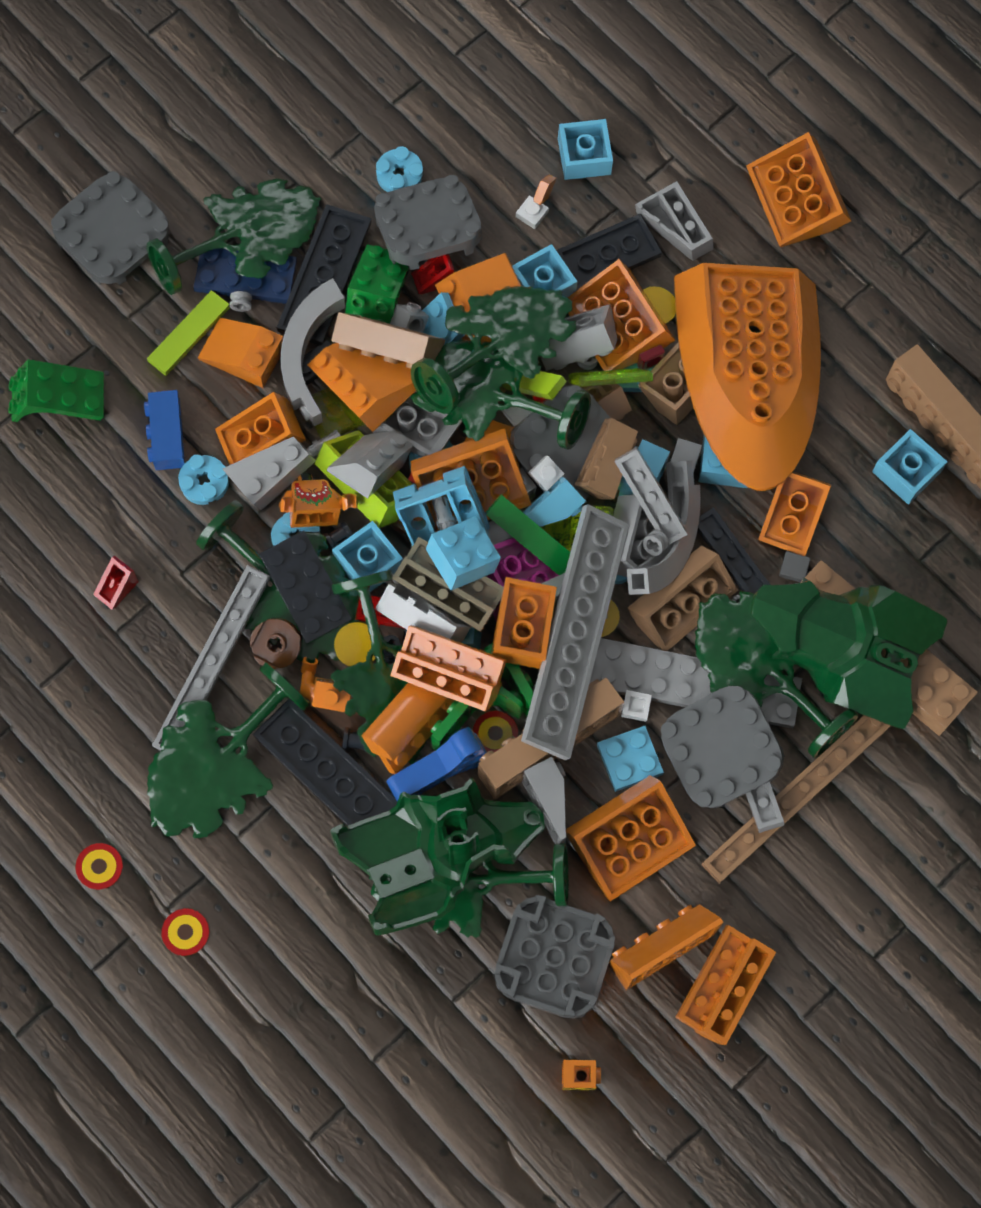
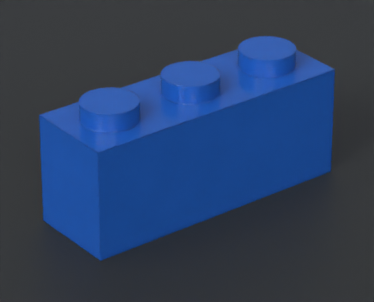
[144,390,185,470]

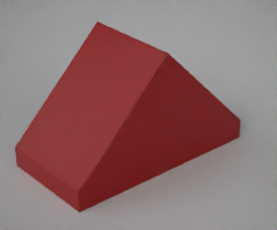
[412,254,454,294]
[93,556,138,610]

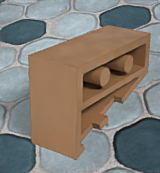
[574,418,638,499]

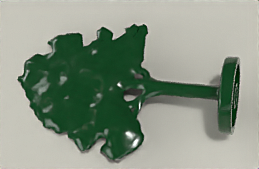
[146,178,321,295]
[410,286,577,414]
[411,339,591,450]
[196,500,359,665]
[331,569,431,765]
[695,591,858,759]
[147,662,310,839]
[369,843,569,938]

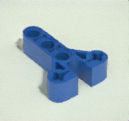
[386,727,487,801]

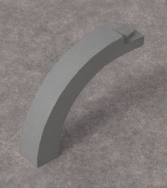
[281,278,345,426]
[627,460,701,595]

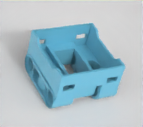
[393,466,491,546]

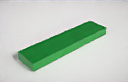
[485,494,571,575]

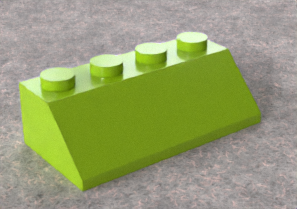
[315,430,419,528]

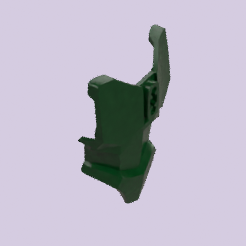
[751,578,947,729]
[331,778,545,936]

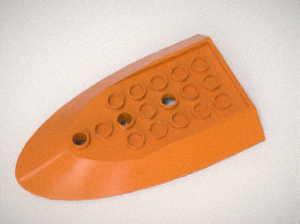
[674,263,821,491]

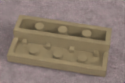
[392,537,504,632]

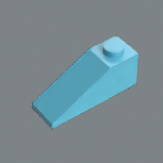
[523,477,586,527]

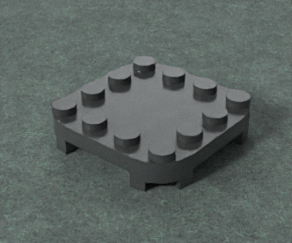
[51,171,170,285]
[374,175,483,270]
[510,385,610,499]
[661,686,785,808]
[495,895,615,1019]

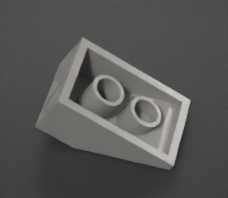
[373,392,462,457]
[522,757,566,844]

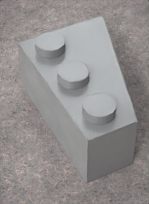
[635,181,713,261]
[223,437,316,510]
[375,583,471,643]

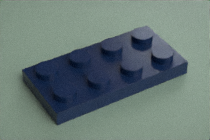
[194,248,297,304]

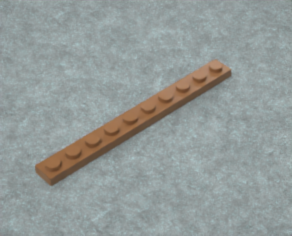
[702,715,891,884]

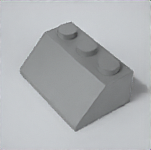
[540,304,617,371]
[327,431,414,499]
[613,494,657,577]

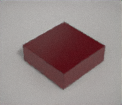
[637,344,665,371]

